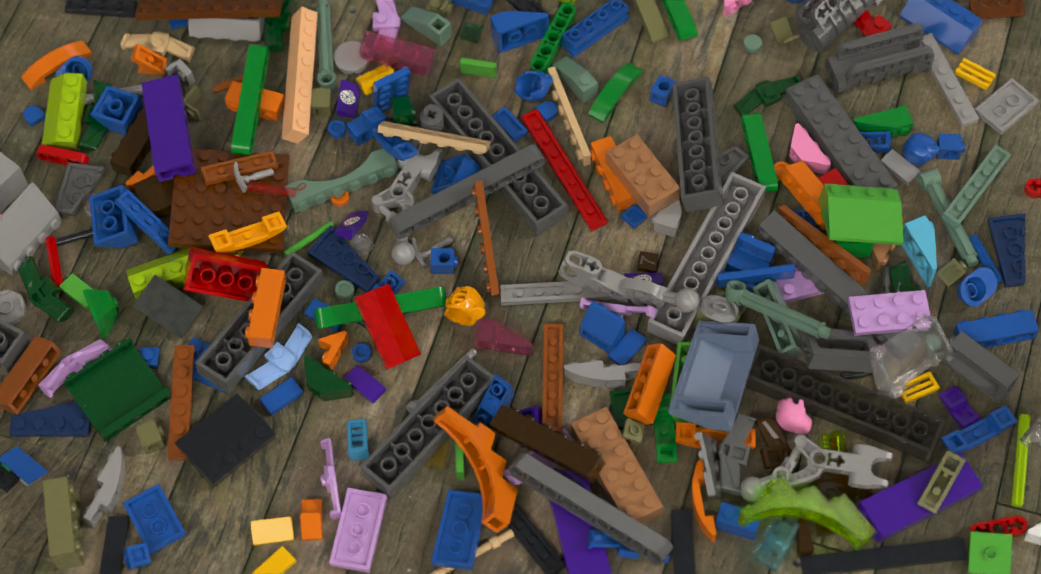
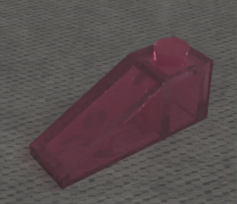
[475,318,533,357]

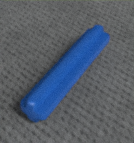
[968,234,1003,284]

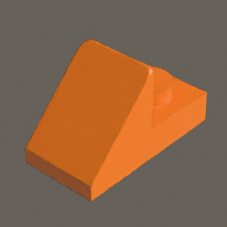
[131,43,167,75]
[318,331,349,370]
[300,499,323,541]

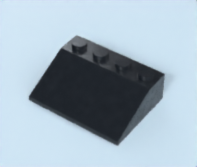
[175,393,276,489]

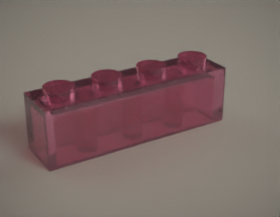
[359,30,435,75]

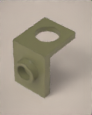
[769,16,800,45]
[184,85,201,122]

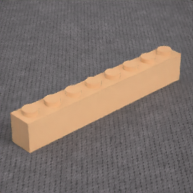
[282,7,318,144]

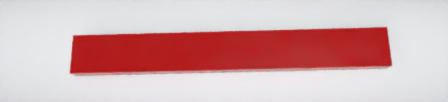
[521,109,608,232]

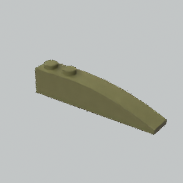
[630,0,669,44]

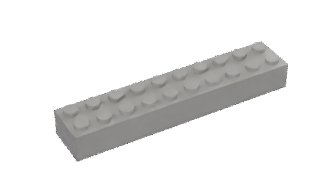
[647,172,766,345]

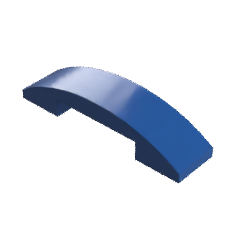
[361,106,419,161]
[940,405,1017,454]

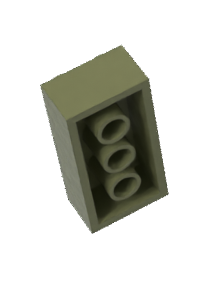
[43,476,86,570]

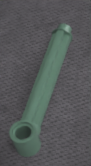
[315,0,337,94]
[916,168,979,267]
[725,280,831,339]

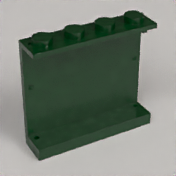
[64,337,171,442]

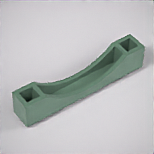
[285,148,399,213]

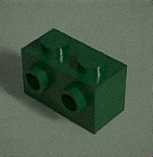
[392,96,417,127]

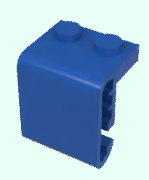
[722,232,776,294]

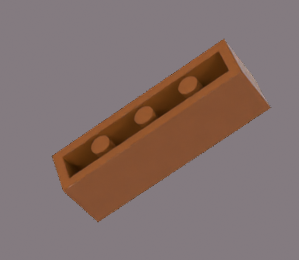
[0,336,62,415]

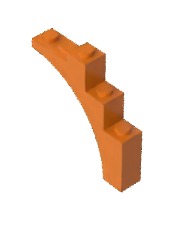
[434,406,518,533]

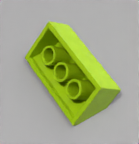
[42,73,87,150]
[126,248,190,301]

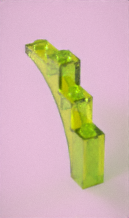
[737,477,877,550]

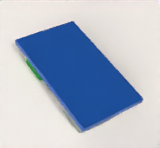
[0,447,48,486]

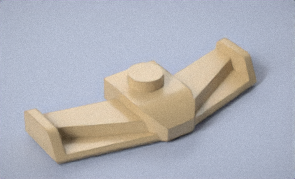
[121,31,195,63]

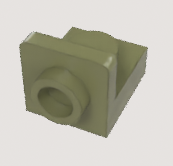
[425,0,453,19]
[936,258,969,288]
[622,418,645,449]

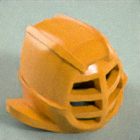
[443,286,485,326]

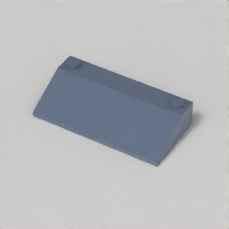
[668,321,759,431]

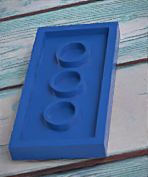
[372,66,411,113]
[431,490,483,570]

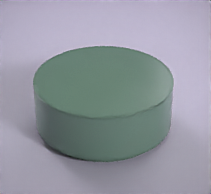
[743,34,762,53]
[335,280,355,300]

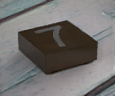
[637,251,659,273]

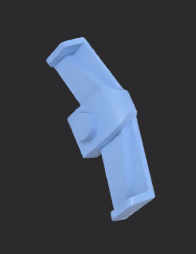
[244,323,312,390]

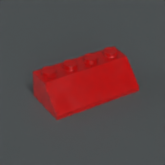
[184,247,269,302]
[354,284,421,370]

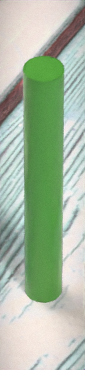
[283,221,334,257]

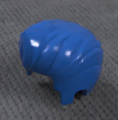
[514,71,553,102]
[902,133,940,167]

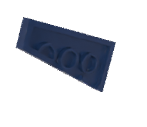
[987,213,1026,288]
[308,225,380,293]
[9,401,91,437]

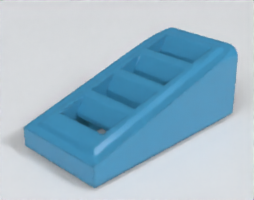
[346,419,370,461]

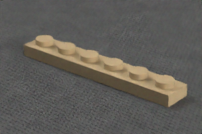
[548,66,591,166]
[377,121,491,154]

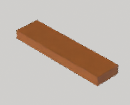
[201,150,278,186]

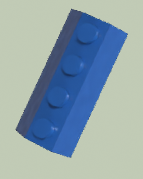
[899,0,983,55]

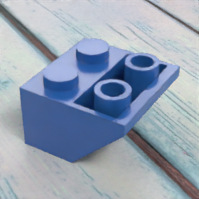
[579,301,625,354]

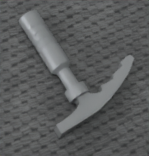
[233,162,274,193]
[412,236,453,270]

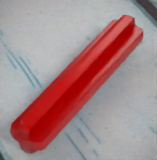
[45,236,63,287]

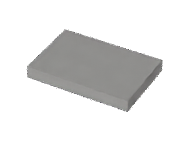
[974,78,1039,135]

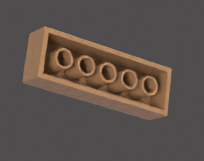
[571,407,663,525]

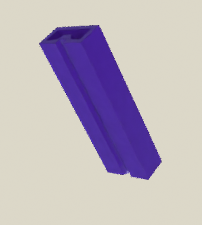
[141,75,196,182]
[856,452,983,543]
[549,469,612,574]

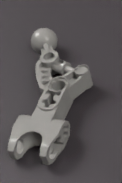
[372,139,444,265]
[558,251,699,312]
[740,435,893,502]

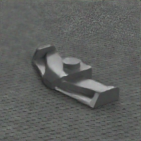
[718,413,757,495]

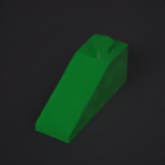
[853,105,914,137]

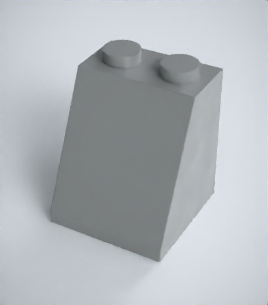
[0,152,29,213]

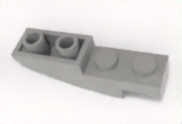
[564,360,641,388]
[83,446,125,528]

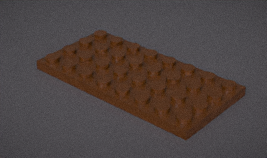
[135,0,283,20]

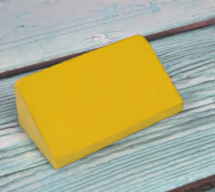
[355,63,394,95]
[251,516,294,545]

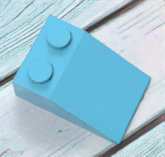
[901,215,937,288]

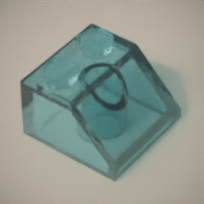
[754,520,800,572]

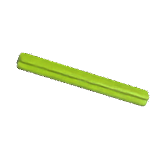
[1011,414,1031,507]

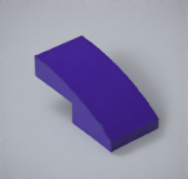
[344,365,387,404]
[939,386,980,429]

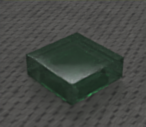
[460,22,483,43]

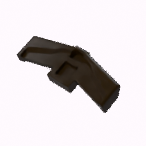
[754,417,793,498]

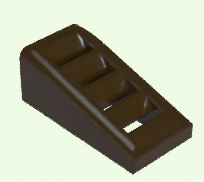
[796,512,814,559]

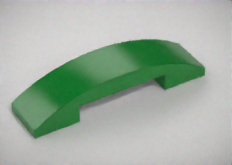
[588,63,643,123]
[654,393,678,463]

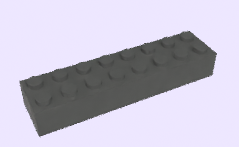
[784,74,898,189]
[673,76,723,212]
[195,251,323,394]
[360,355,494,500]

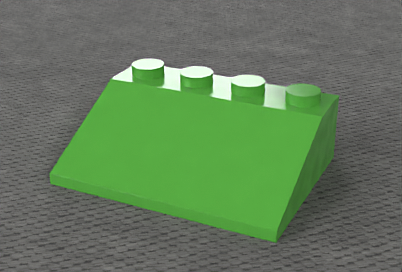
[818,184,904,245]

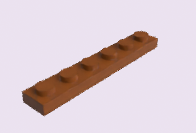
[471,181,499,297]
[778,204,872,286]
[542,324,563,433]
[167,345,195,461]

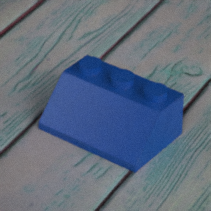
[89,185,139,248]

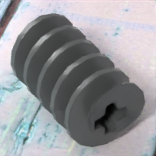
[420,104,445,132]

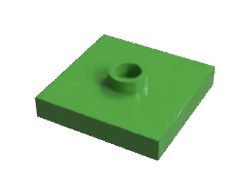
[967,531,1012,574]

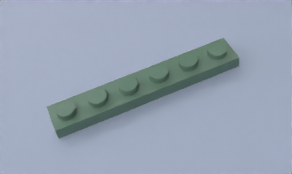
[941,144,1011,228]

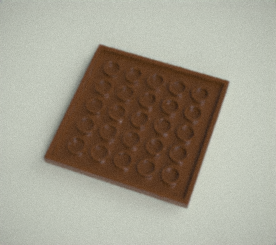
[168,149,289,253]

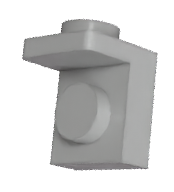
[165,59,196,86]

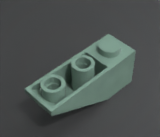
[400,6,452,47]

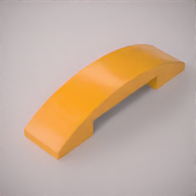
[208,211,287,252]

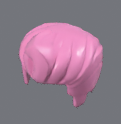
[776,398,812,434]

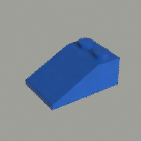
[490,11,549,54]

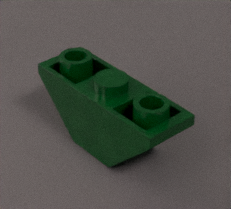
[304,355,354,401]

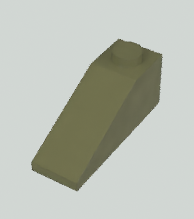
[917,449,966,514]

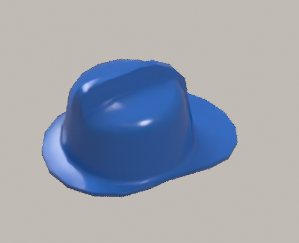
[55,56,92,82]
[956,267,997,307]

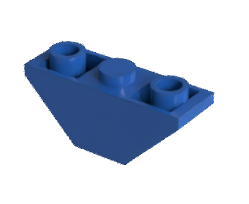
[472,374,514,429]

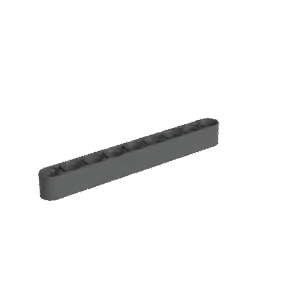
[389,144,546,239]
[508,453,673,565]

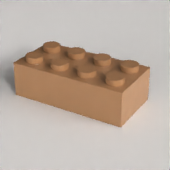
[606,134,680,218]

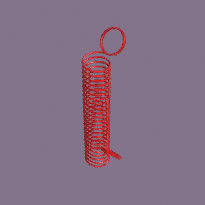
[243,174,306,198]

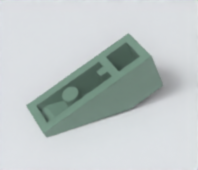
[552,56,598,104]

